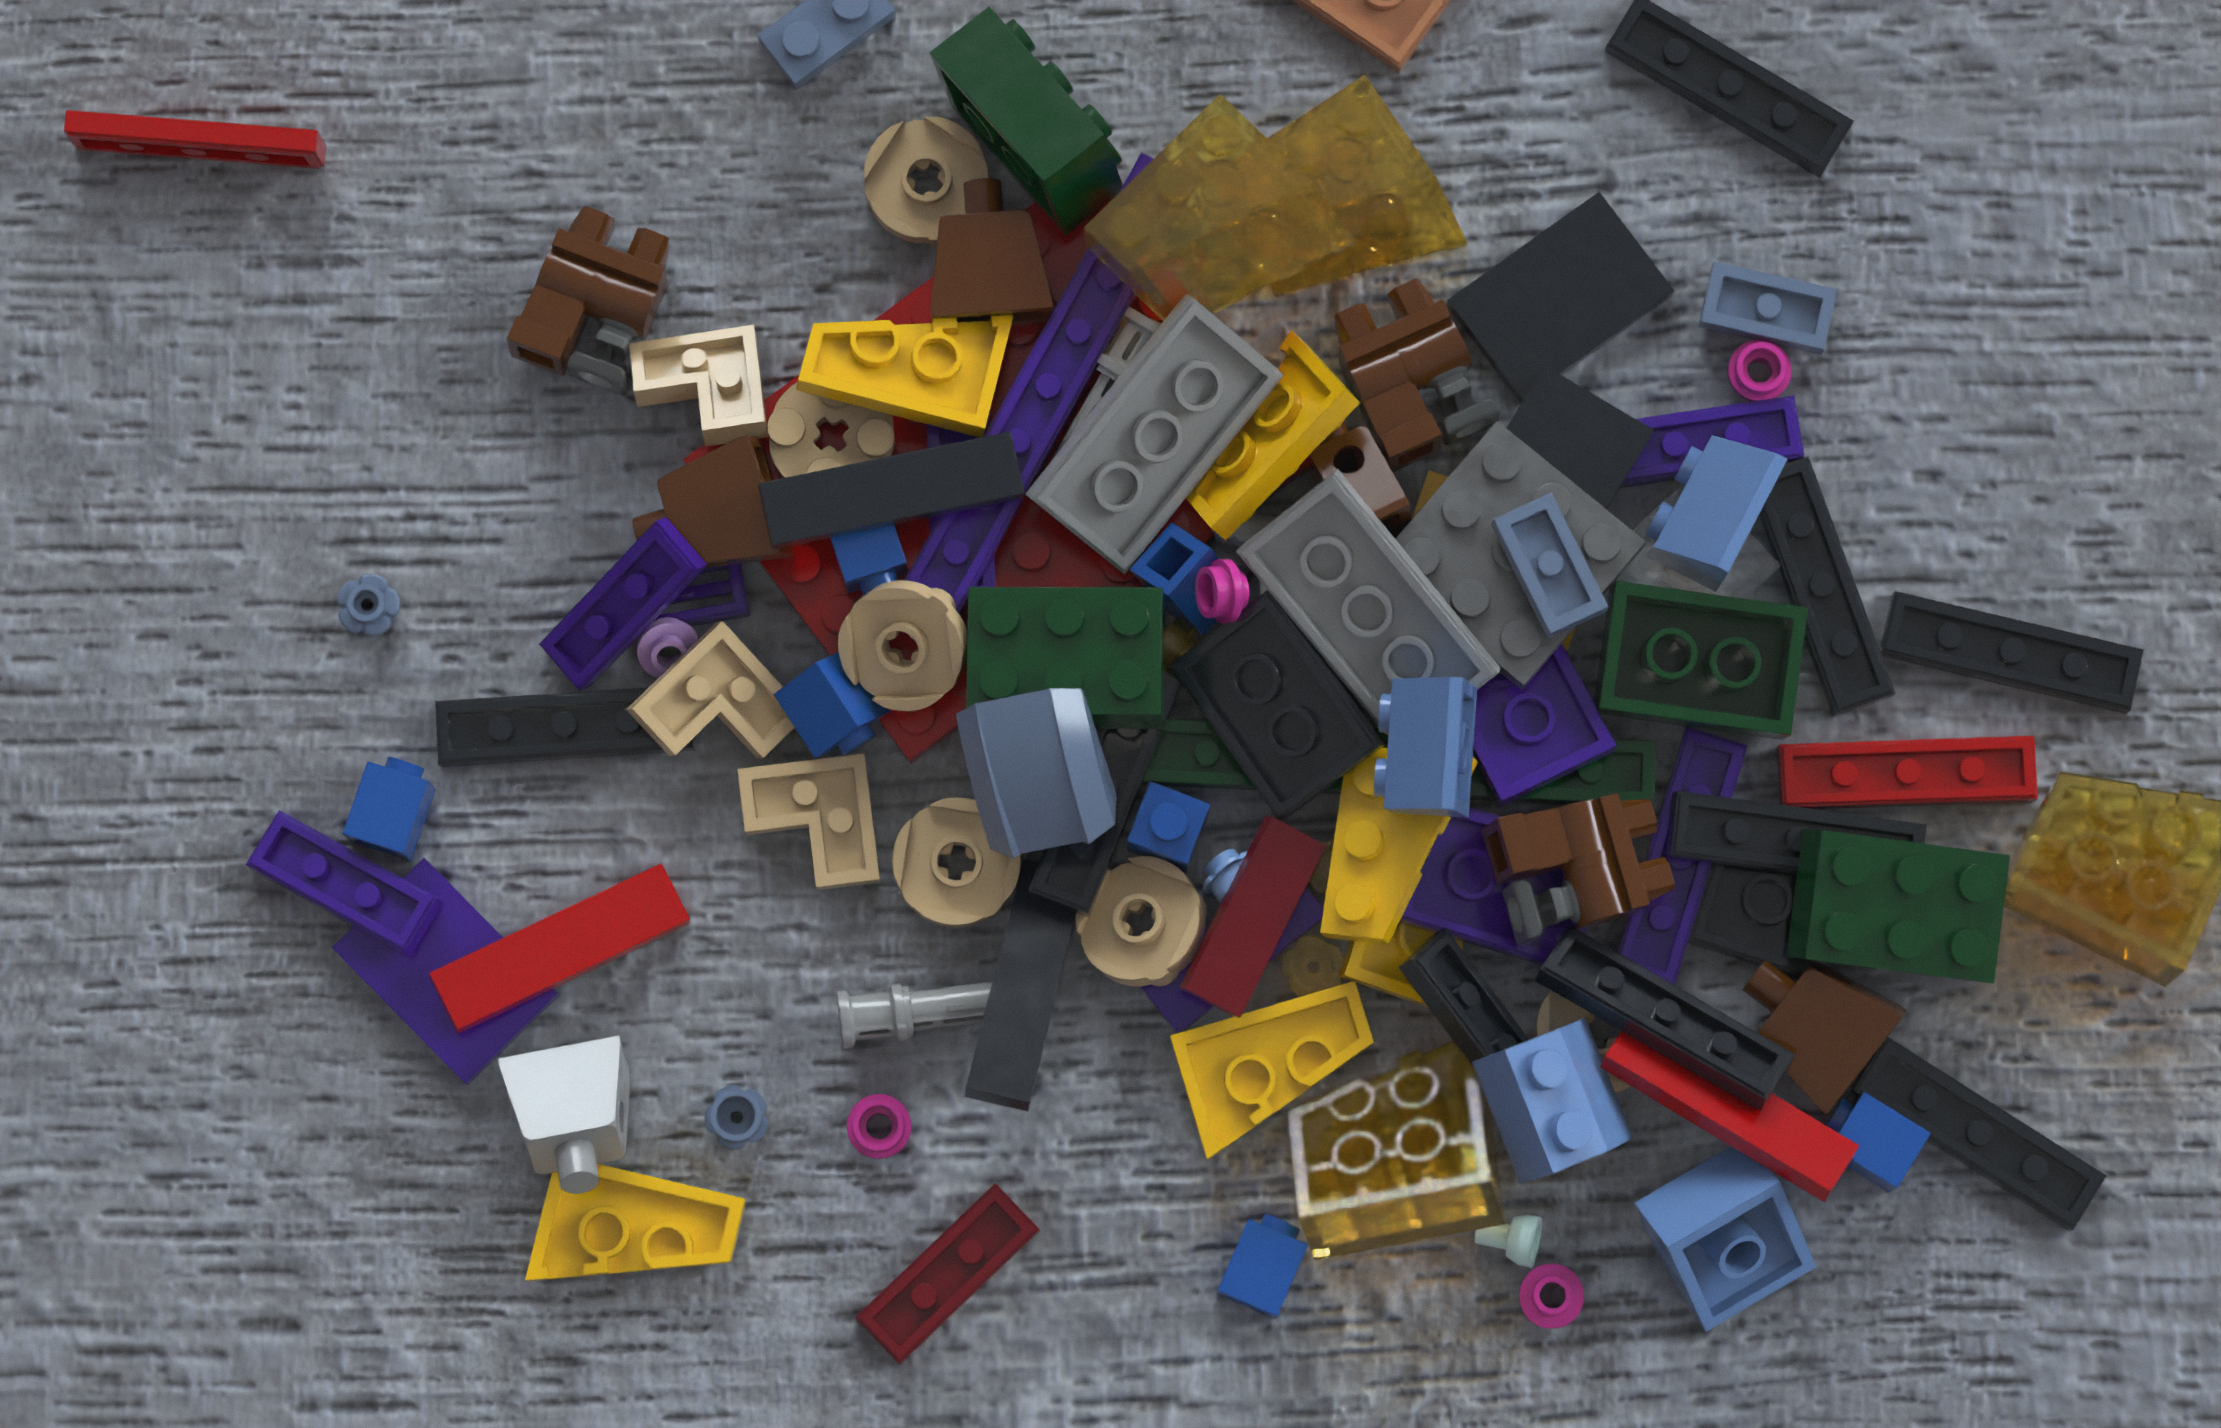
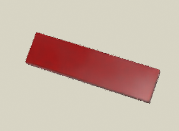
[64,110,326,169]
[1777,736,2038,809]
[429,863,690,1035]
[1600,1031,1859,1203]

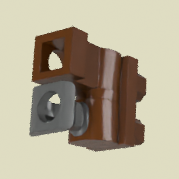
[506,206,670,396]
[1334,279,1500,472]
[1481,793,1675,947]

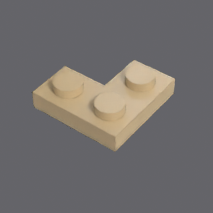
[629,325,769,447]
[626,621,795,759]
[737,753,881,890]

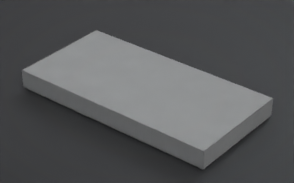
[1025,294,1284,575]
[1236,469,1501,736]

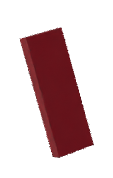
[1179,816,1326,1018]
[855,1183,1040,1365]

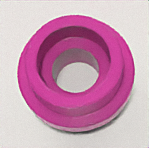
[1727,339,1792,402]
[1195,559,1249,624]
[847,1094,911,1159]
[1519,1264,1584,1329]

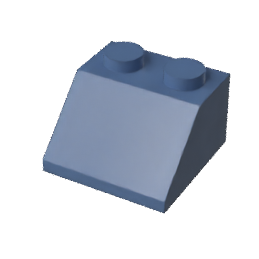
[1645,435,1788,592]
[1374,677,1477,818]
[1472,1017,1633,1184]
[1634,1146,1817,1332]

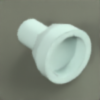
[1474,1215,1542,1268]

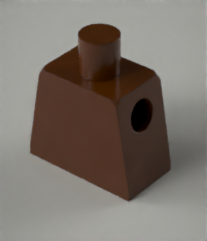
[931,178,1053,325]
[1308,422,1412,539]
[633,435,794,568]
[1742,960,1907,1114]

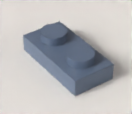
[757,0,896,90]
[1698,261,1838,355]
[1491,492,1609,639]

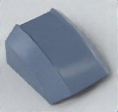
[956,688,1117,859]

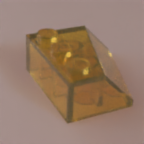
[1206,75,1468,298]
[1084,94,1356,321]
[2004,772,2221,987]
[1288,1041,1505,1260]

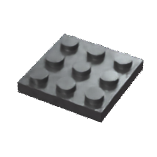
[1396,421,1646,690]

